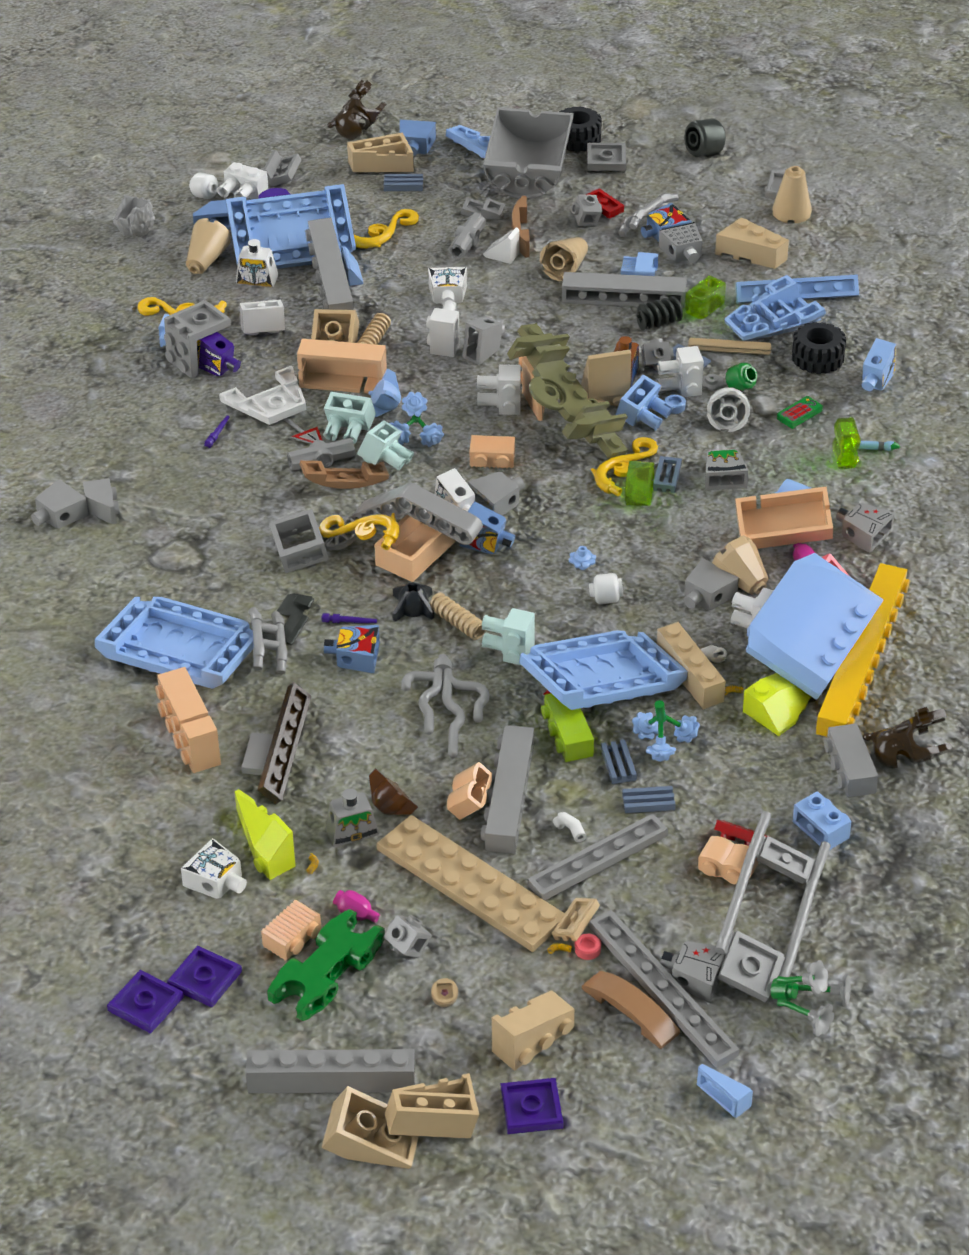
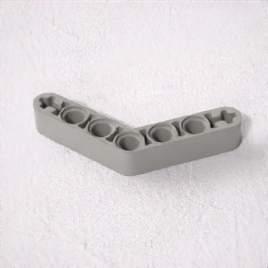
[351,483,483,545]

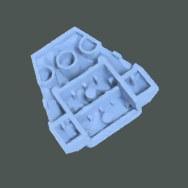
[724,275,826,341]

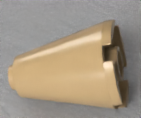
[772,166,812,223]
[186,218,231,274]
[540,237,588,281]

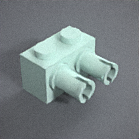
[323,392,376,444]
[357,420,414,471]
[482,608,535,666]

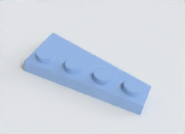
[446,125,490,158]

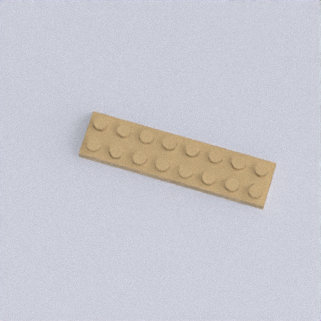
[377,815,565,952]

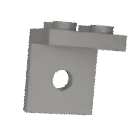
[164,300,231,378]

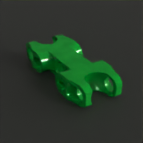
[267,909,385,1021]

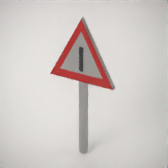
[283,418,323,444]

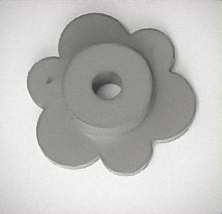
[702,374,723,391]

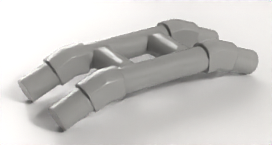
[618,193,679,237]
[249,607,287,674]

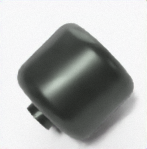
[684,118,726,157]

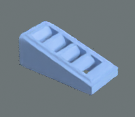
[697,1064,753,1118]

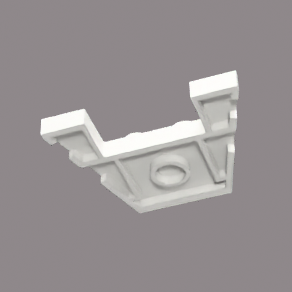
[219,366,306,425]

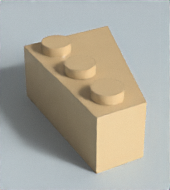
[492,990,575,1071]
[385,1073,479,1138]

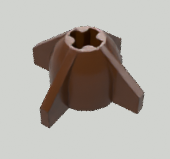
[369,768,418,815]

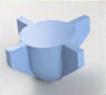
[368,369,401,417]

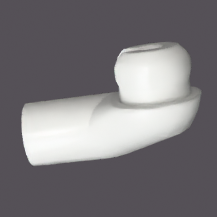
[700,645,727,663]
[553,812,586,842]

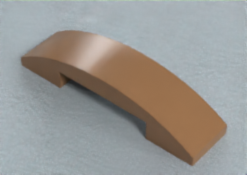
[512,196,529,258]
[299,460,390,489]
[582,971,680,1049]

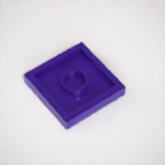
[167,945,242,1008]
[107,970,184,1034]
[500,1078,563,1135]

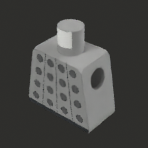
[659,222,702,263]

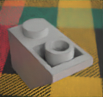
[83,478,120,524]

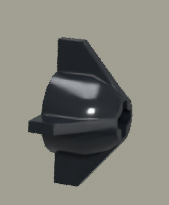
[393,582,435,622]

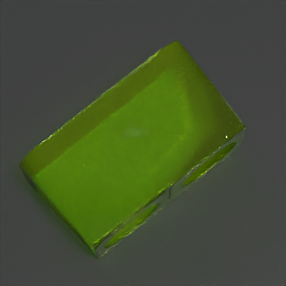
[685,275,726,319]
[625,461,654,506]

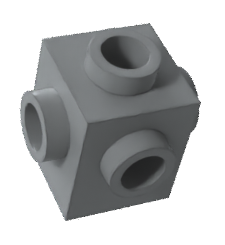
[572,194,602,226]
[641,339,674,370]
[384,915,433,957]

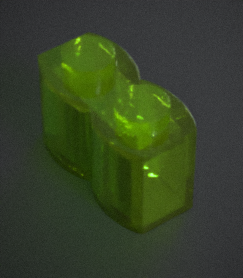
[832,417,861,469]

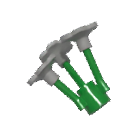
[770,960,851,1037]

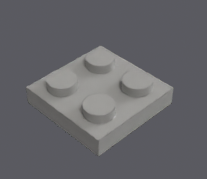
[587,143,626,172]

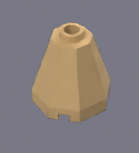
[712,535,768,594]

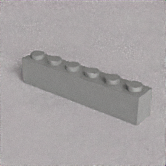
[305,218,353,310]
[562,272,686,309]
[481,725,534,854]
[246,1049,415,1093]

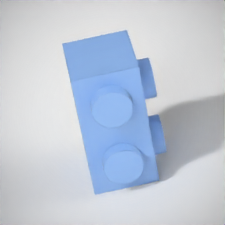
[793,791,851,850]

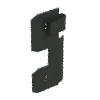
[262,593,314,645]

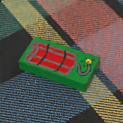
[777,396,823,429]

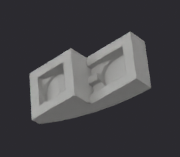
[460,197,506,219]

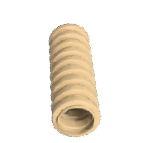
[357,313,391,345]
[429,592,486,640]

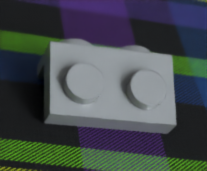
[263,150,301,186]

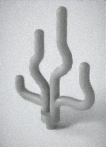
[401,654,490,758]

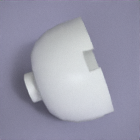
[707,388,750,432]

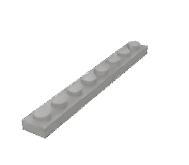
[589,910,739,1068]

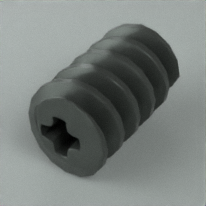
[636,296,683,330]

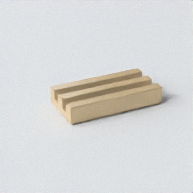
[552,898,600,941]

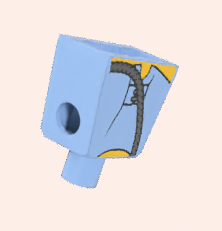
[861,338,896,391]

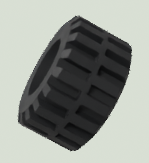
[559,107,602,152]
[792,322,846,374]

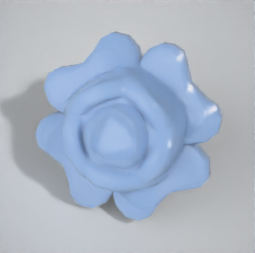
[569,546,596,570]

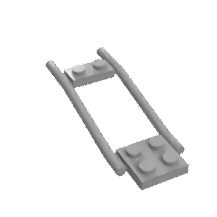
[715,811,831,1002]

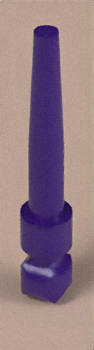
[204,415,230,448]
[321,613,377,623]

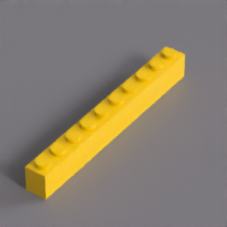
[816,563,910,737]

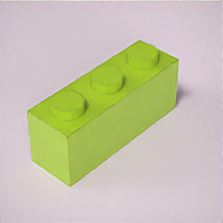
[541,693,594,762]

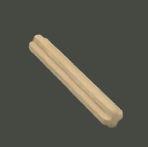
[688,338,771,355]

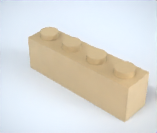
[657,622,726,709]

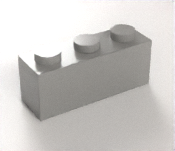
[824,723,878,798]

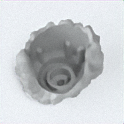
[113,195,155,237]

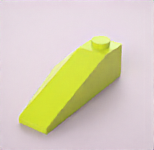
[743,673,811,736]
[235,789,296,880]

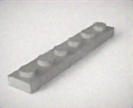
[528,813,668,900]

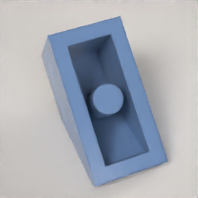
[193,200,230,229]

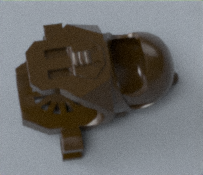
[327,80,387,139]
[863,707,952,768]

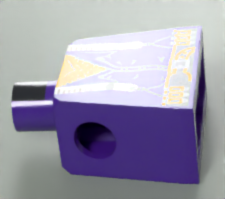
[197,332,241,376]

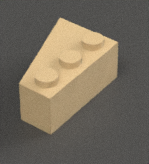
[347,132,414,172]
[715,217,789,269]

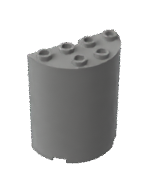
[483,107,574,199]

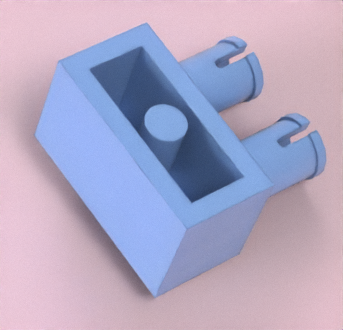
[616,374,674,431]

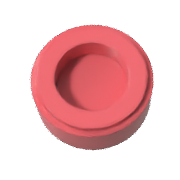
[575,934,601,960]

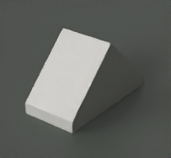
[483,227,519,264]

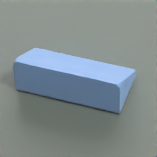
[341,246,364,286]

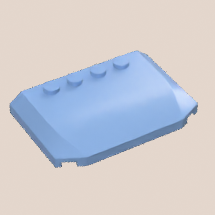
[226,184,356,269]
[746,553,884,700]
[95,597,254,689]
[519,630,688,710]

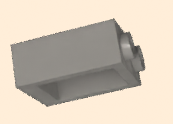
[269,509,329,573]

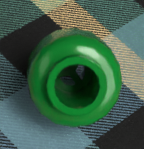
[725,362,757,392]

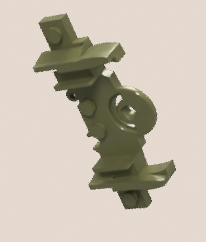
[507,323,628,459]

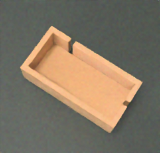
[297,339,387,394]
[735,486,833,549]
[374,515,456,582]
[155,667,221,773]

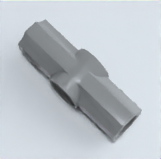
[449,212,486,259]
[287,438,356,471]

